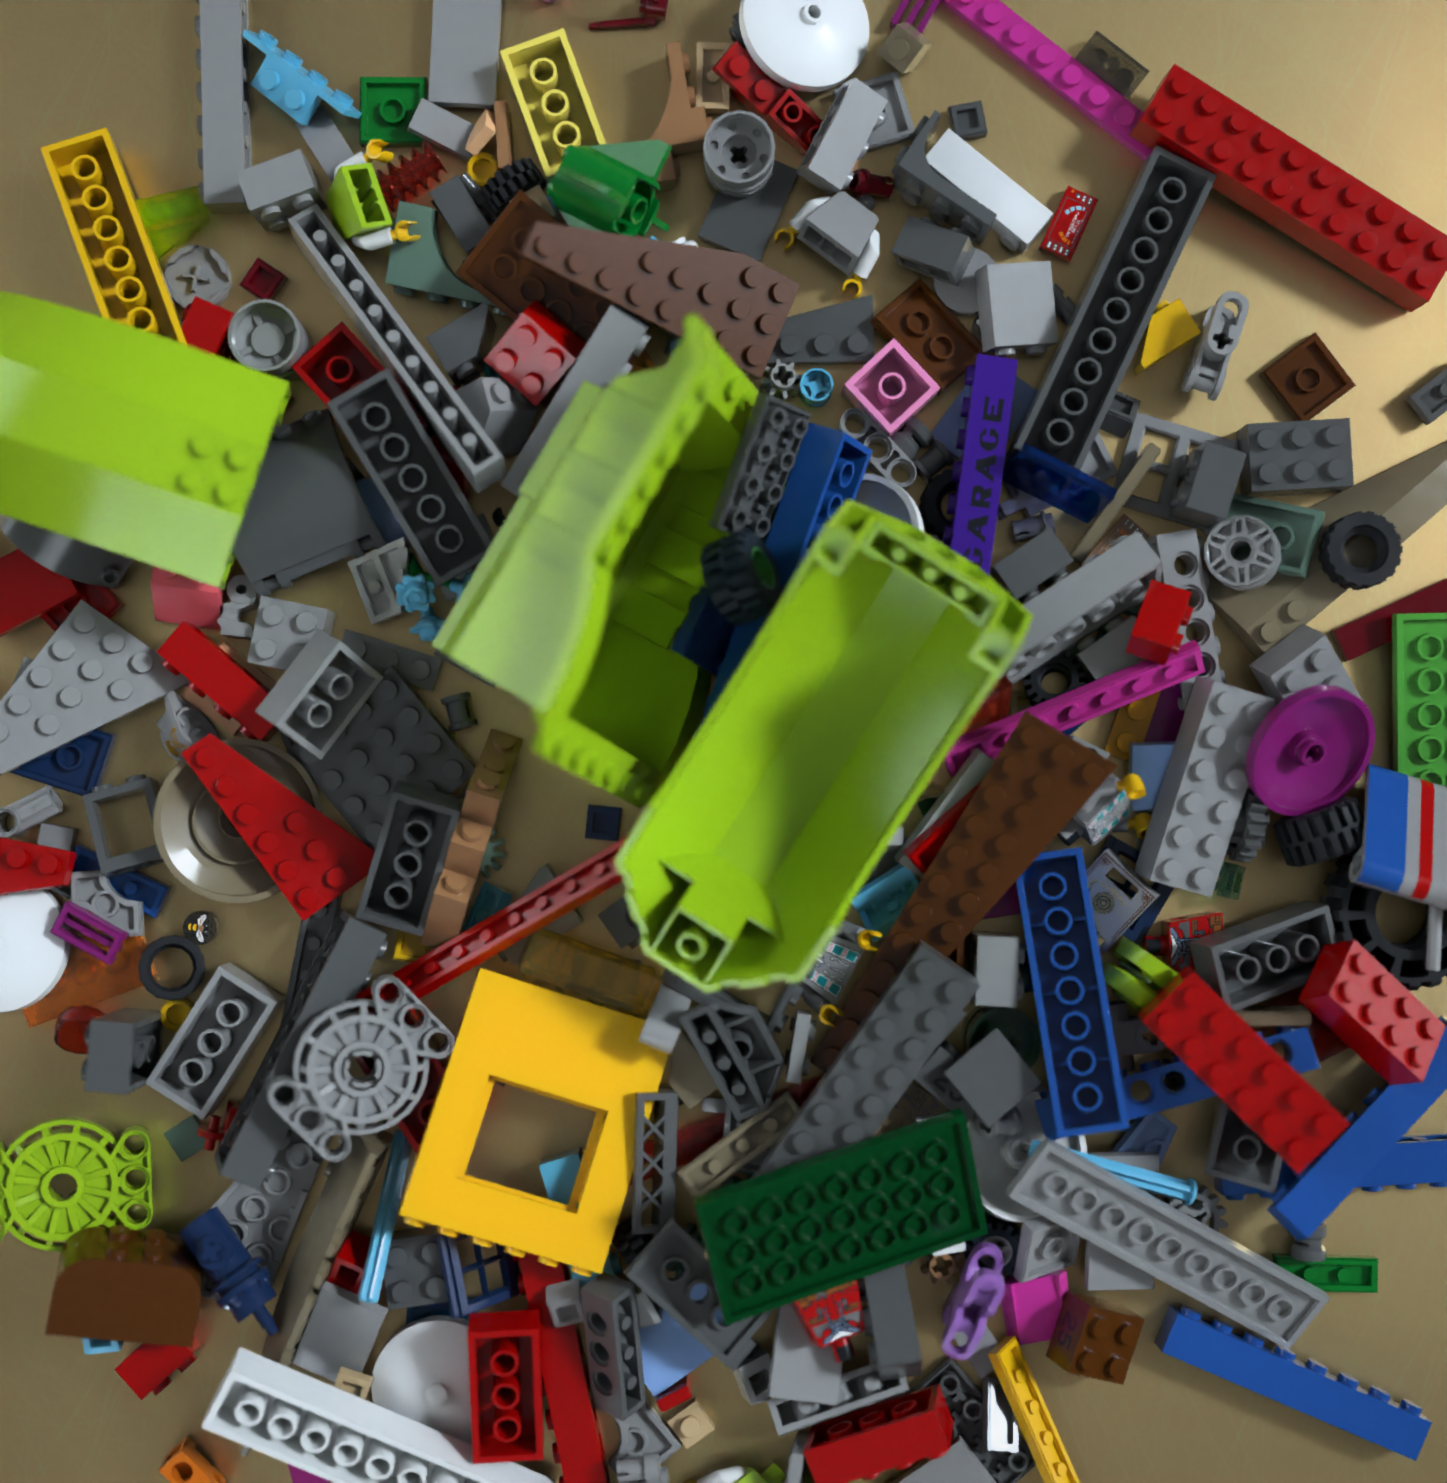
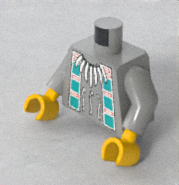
[1057,773,1151,846]
[799,921,882,1028]

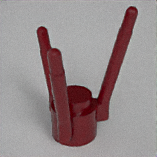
[588,0,668,30]

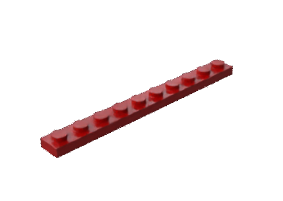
[355,838,626,1011]

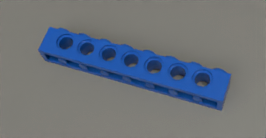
[1034,1025,1321,1141]

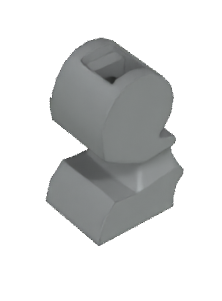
[217,575,260,640]

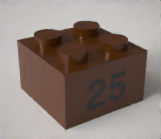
[1046,1291,1145,1385]

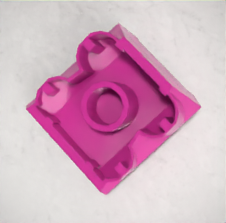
[1001,1269,1069,1345]

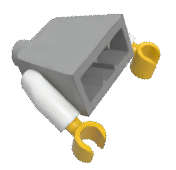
[775,191,880,299]

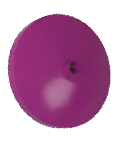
[1246,685,1375,816]

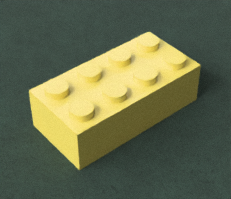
[500,28,606,184]

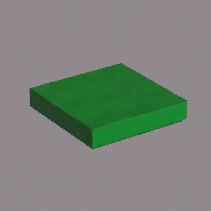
[359,77,429,147]

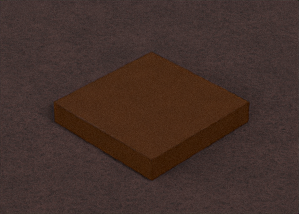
[1259,332,1356,421]

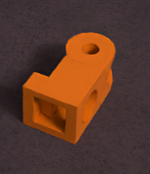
[158,1435,227,1483]

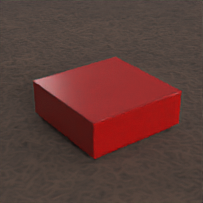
[656,1375,692,1412]

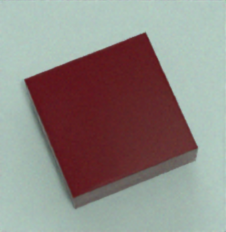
[239,257,288,300]

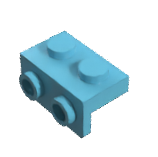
[851,864,920,942]

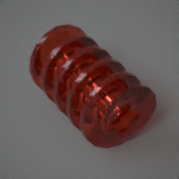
[375,140,448,212]

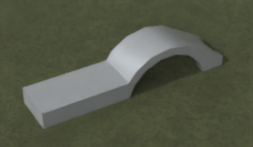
[294,105,396,251]

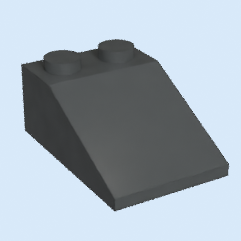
[1204,1096,1283,1194]

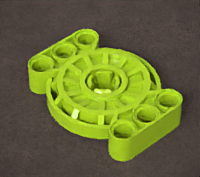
[0,1117,153,1252]

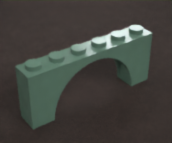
[385,201,509,317]

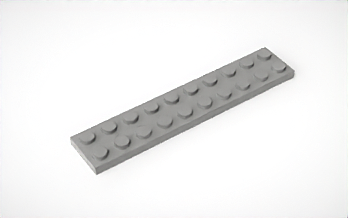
[1006,1136,1329,1350]

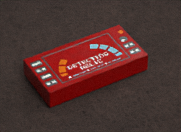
[1039,186,1099,263]

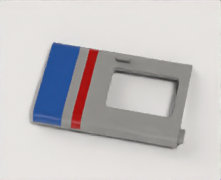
[1349,763,1447,910]

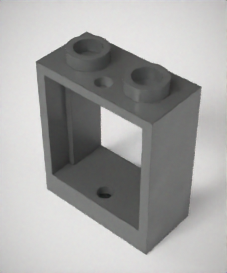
[82,774,164,877]

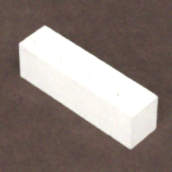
[926,128,1053,254]

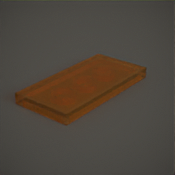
[23,930,160,1028]

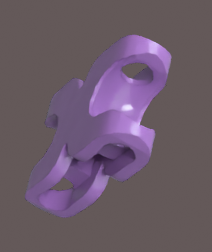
[942,1242,1005,1361]

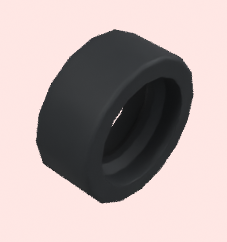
[138,935,206,1000]

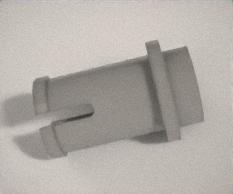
[1011,511,1056,542]

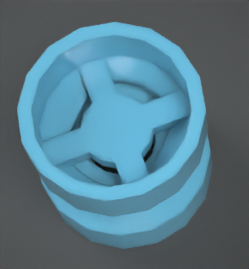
[799,368,834,408]

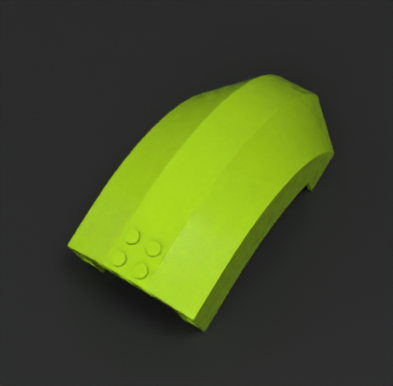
[0,291,291,590]
[614,499,1033,993]

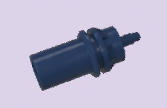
[178,1206,278,1336]

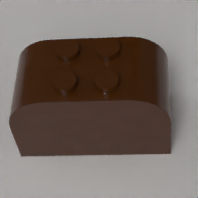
[45,1225,202,1347]

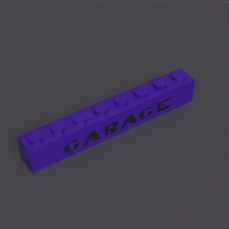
[942,353,1018,576]

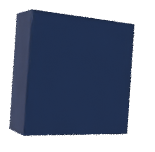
[585,804,622,841]

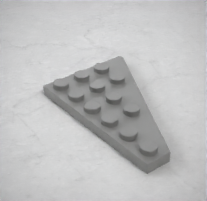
[0,600,190,775]

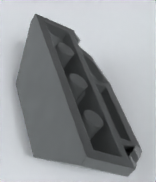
[678,1001,785,1122]

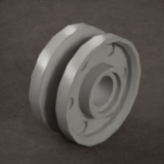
[1204,515,1281,591]

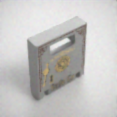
[1086,848,1160,954]

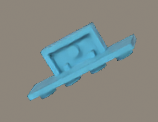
[242,30,362,126]

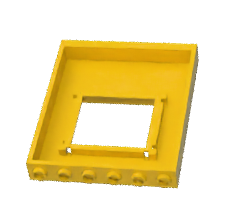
[398,968,669,1277]

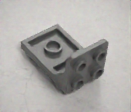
[891,110,997,245]

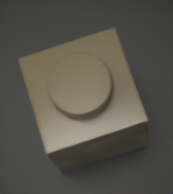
[877,22,933,74]

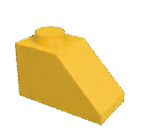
[1133,298,1201,375]

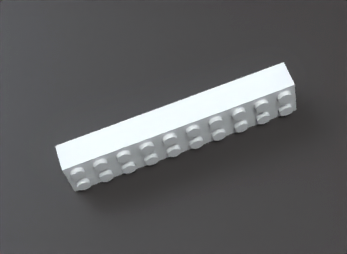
[201,1347,555,1483]

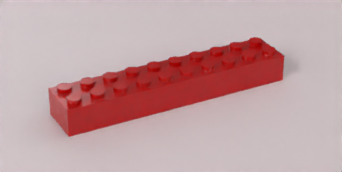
[1129,64,1447,313]

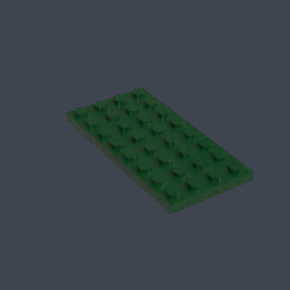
[692,1108,988,1326]

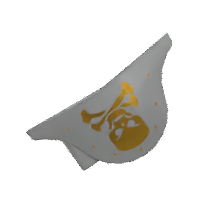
[156,691,222,762]

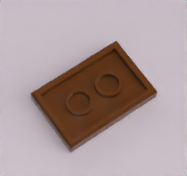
[870,278,986,396]

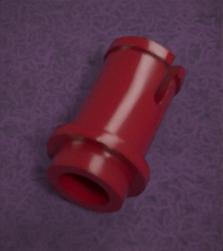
[849,168,894,199]

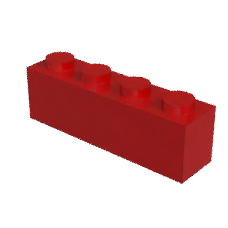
[157,621,278,742]

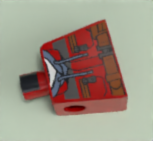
[1143,911,1223,973]
[791,1280,865,1362]

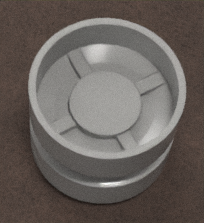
[228,299,312,382]

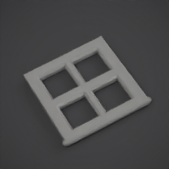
[1111,412,1238,535]

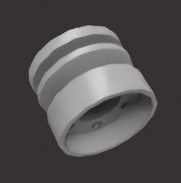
[703,110,776,198]

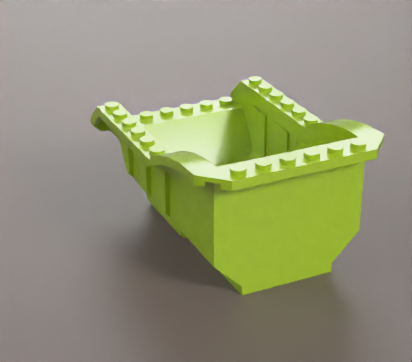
[431,313,799,809]

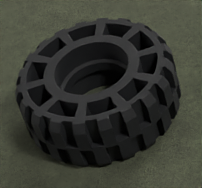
[1319,847,1447,990]

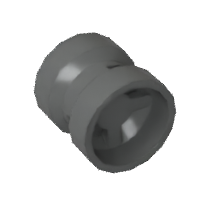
[890,416,934,461]
[1290,1223,1327,1262]

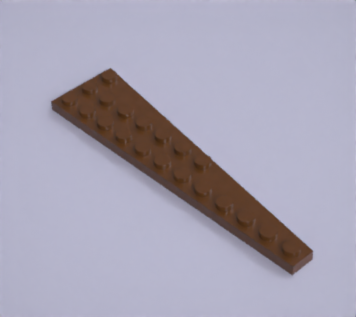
[810,711,1118,1072]

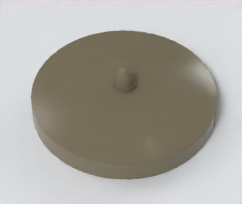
[153,738,323,903]

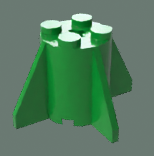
[547,139,672,236]

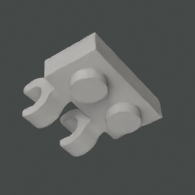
[784,1009,817,1084]

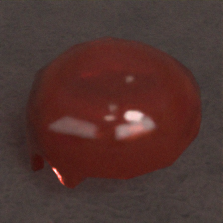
[54,1004,105,1054]

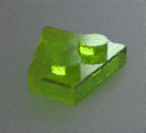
[136,185,211,263]

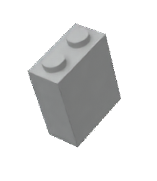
[975,261,1058,357]

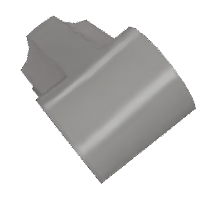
[0,785,63,838]

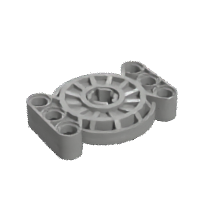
[267,974,455,1162]

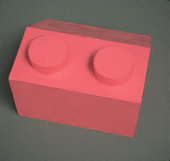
[150,564,234,630]

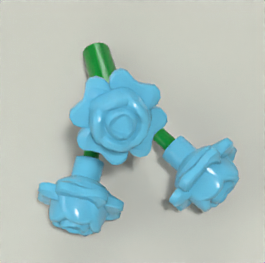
[395,553,475,642]

